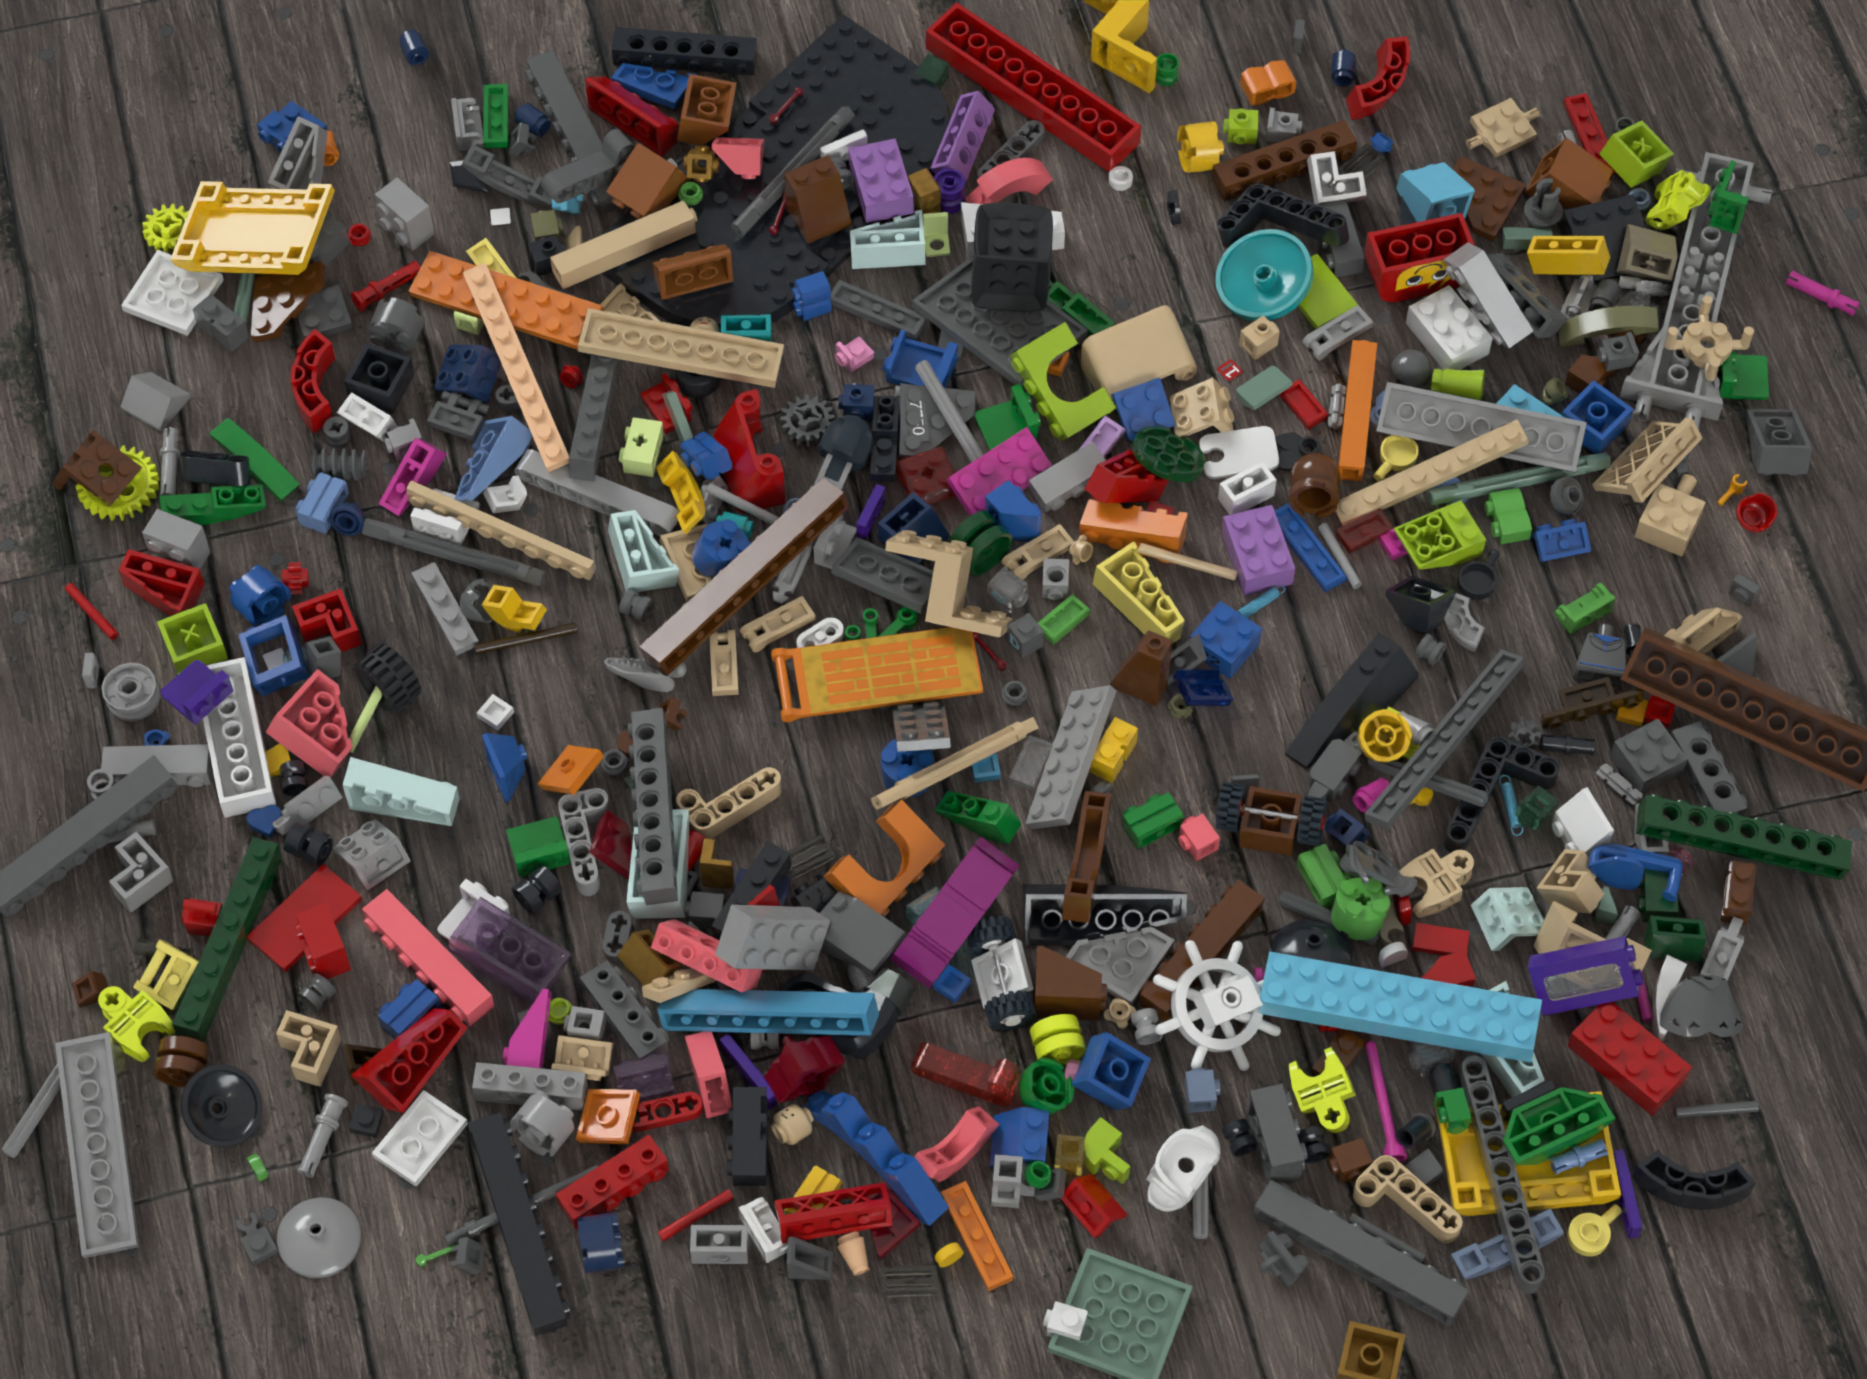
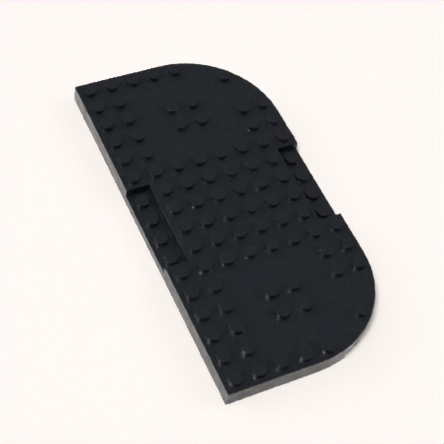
[601,15,949,332]

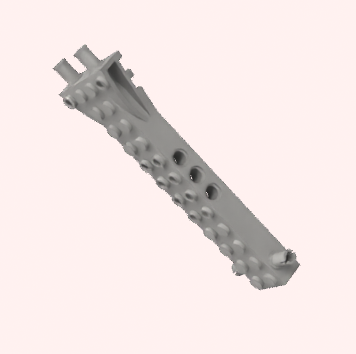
[1619,152,1772,430]

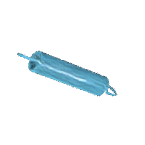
[1237,586,1285,618]
[1499,775,1523,836]

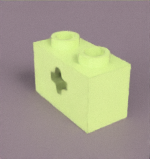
[619,417,664,477]

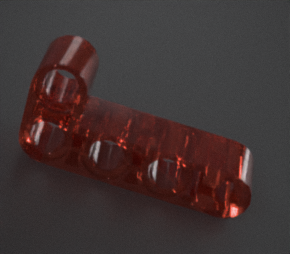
[910,1043,1020,1106]

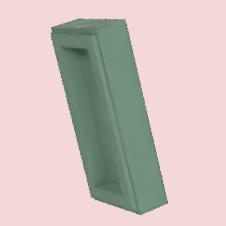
[662,391,693,442]

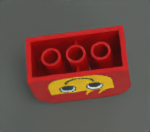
[1364,213,1475,302]

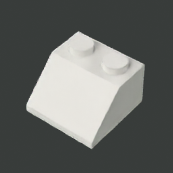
[1552,787,1614,858]

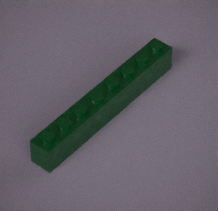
[172,837,282,1043]

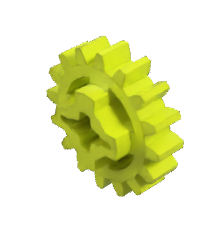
[142,204,189,253]

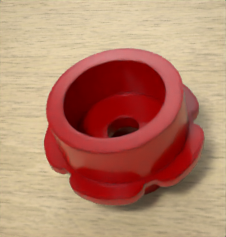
[347,223,372,246]
[559,365,583,388]

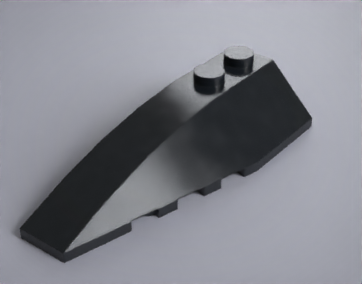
[1285,633,1419,769]
[1023,884,1187,945]

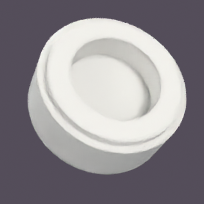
[1108,166,1133,191]

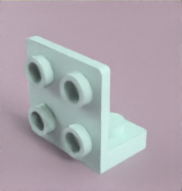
[1471,887,1544,951]

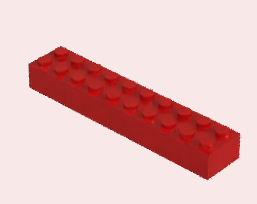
[926,2,1141,172]

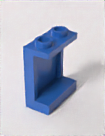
[882,330,958,388]

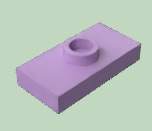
[1079,416,1126,458]

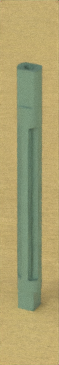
[1427,452,1611,505]

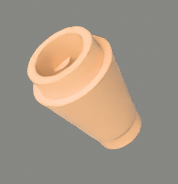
[837,1232,869,1276]

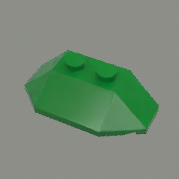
[1503,1087,1615,1166]

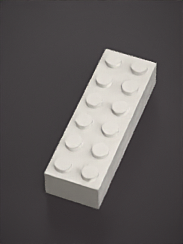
[203,657,277,818]

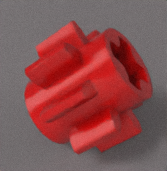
[281,562,309,595]

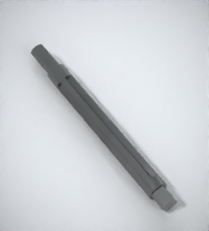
[731,106,855,237]
[362,518,546,586]

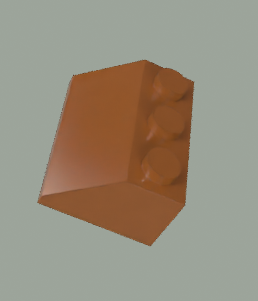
[677,74,737,145]
[653,244,733,300]

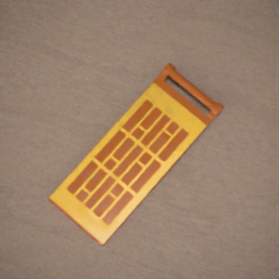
[771,627,983,722]

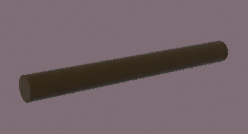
[474,623,577,655]

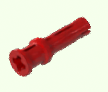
[350,260,421,312]

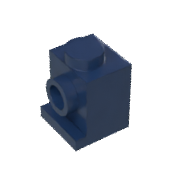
[1324,808,1370,848]

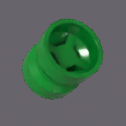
[1156,53,1179,86]

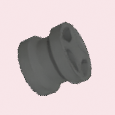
[323,416,351,448]
[1415,633,1447,666]

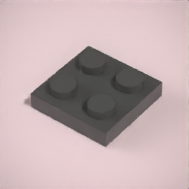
[297,284,353,339]

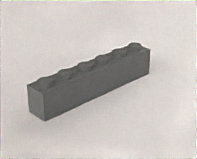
[569,354,618,481]

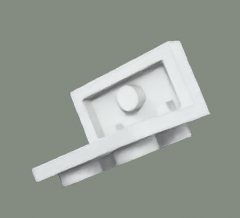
[437,879,511,958]

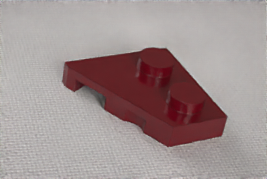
[589,810,632,880]
[867,1187,921,1260]

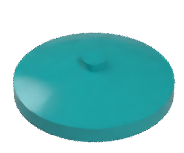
[1216,229,1314,321]

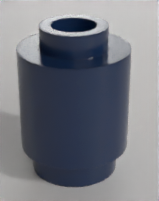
[399,29,429,65]
[1331,49,1356,87]
[515,103,551,137]

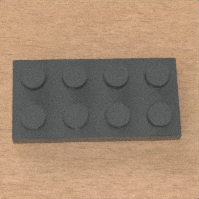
[831,537,933,614]
[892,701,951,752]

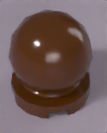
[1289,452,1340,518]

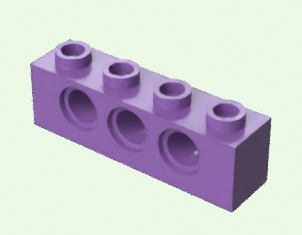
[930,91,995,183]

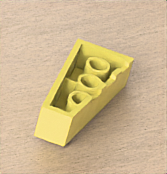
[1093,541,1185,644]

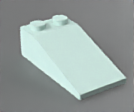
[627,809,689,919]

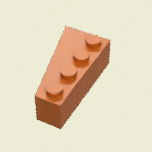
[1079,499,1188,564]

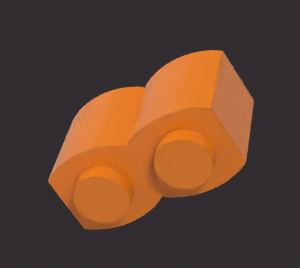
[1240,60,1297,105]

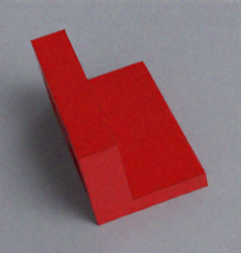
[1060,1173,1128,1238]

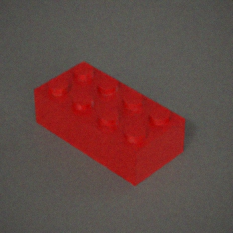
[1567,1002,1692,1116]

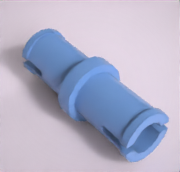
[1549,1138,1608,1175]

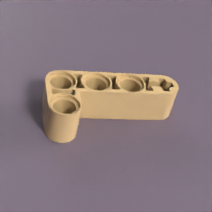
[676,767,782,839]
[1353,1155,1463,1244]

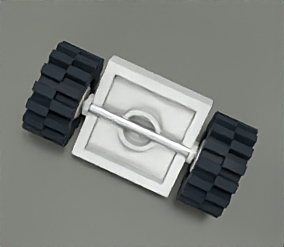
[967,916,1037,1032]

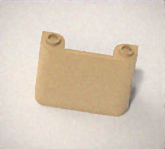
[1081,305,1197,405]

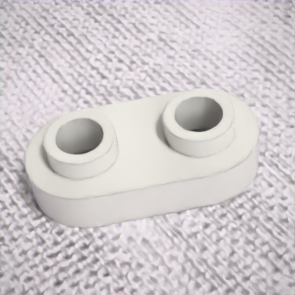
[797,618,844,648]

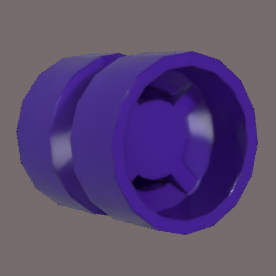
[934,169,965,214]

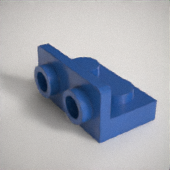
[1531,519,1591,562]

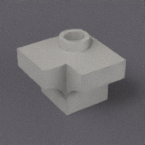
[991,1155,1036,1208]

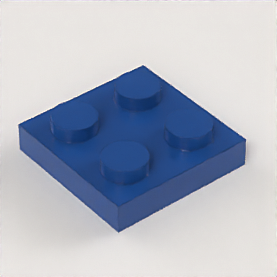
[1111,378,1175,442]

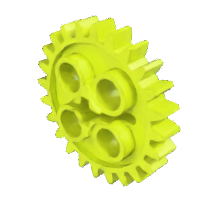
[76,445,160,521]

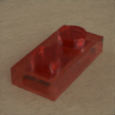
[1336,509,1394,554]

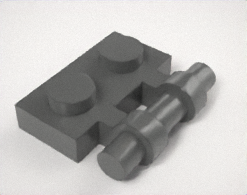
[427,391,491,441]

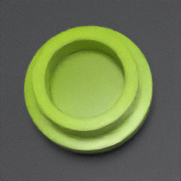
[549,998,572,1025]

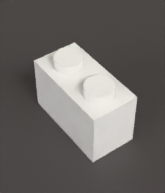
[1218,461,1276,515]

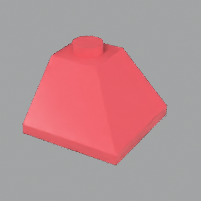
[712,137,765,179]

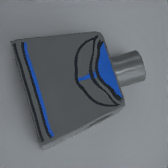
[1573,624,1626,687]

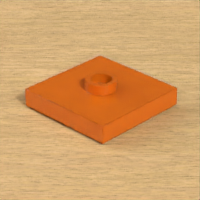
[538,745,604,795]
[576,1089,640,1144]

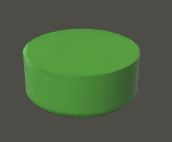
[246,1153,269,1182]

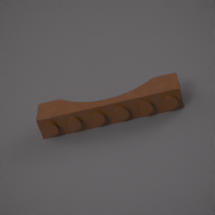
[1062,791,1111,923]

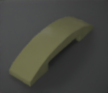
[1559,306,1659,348]

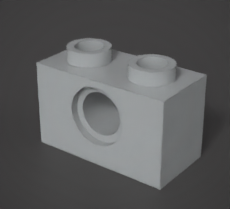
[690,1225,749,1264]

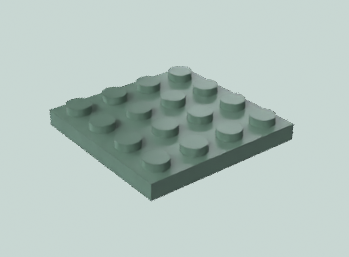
[1047,1248,1193,1379]

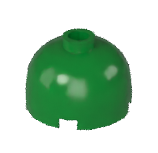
[1018,1058,1074,1115]

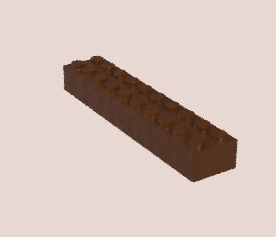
[1621,627,1867,792]

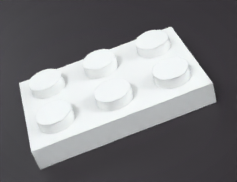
[372,1090,468,1187]

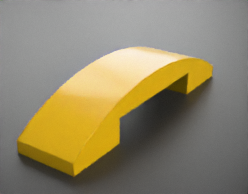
[656,451,705,534]

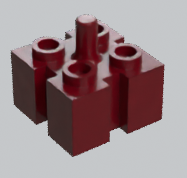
[764,1035,846,1103]

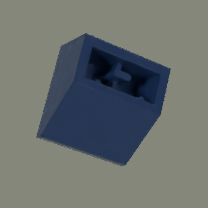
[878,492,950,565]

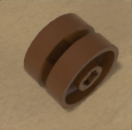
[153,1036,209,1088]

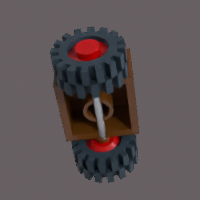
[1215,782,1327,856]

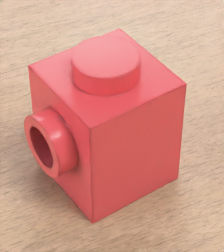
[1178,813,1220,862]

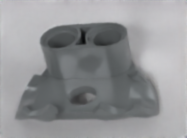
[1339,841,1418,897]

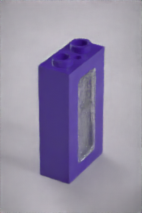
[1528,936,1644,1016]

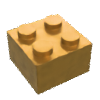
[1336,1321,1406,1379]

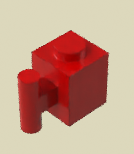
[181,898,223,937]

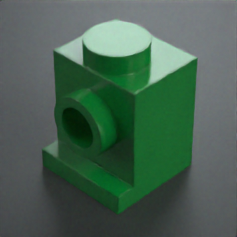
[1433,1088,1471,1134]

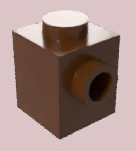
[1327,1138,1373,1183]

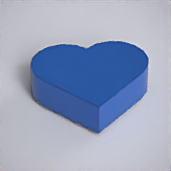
[247,805,282,838]

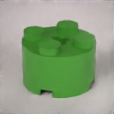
[1331,878,1390,940]

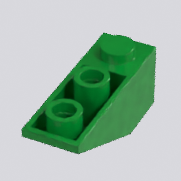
[935,791,1022,844]

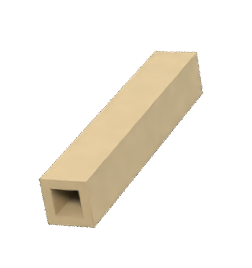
[550,200,697,289]

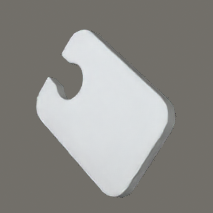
[1200,426,1279,479]

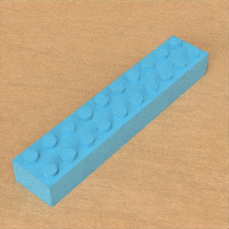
[1259,951,1542,1063]

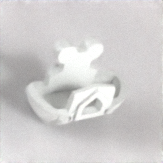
[1146,1126,1220,1212]

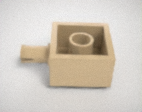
[1635,474,1706,557]

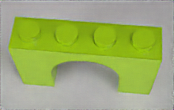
[1009,322,1116,442]

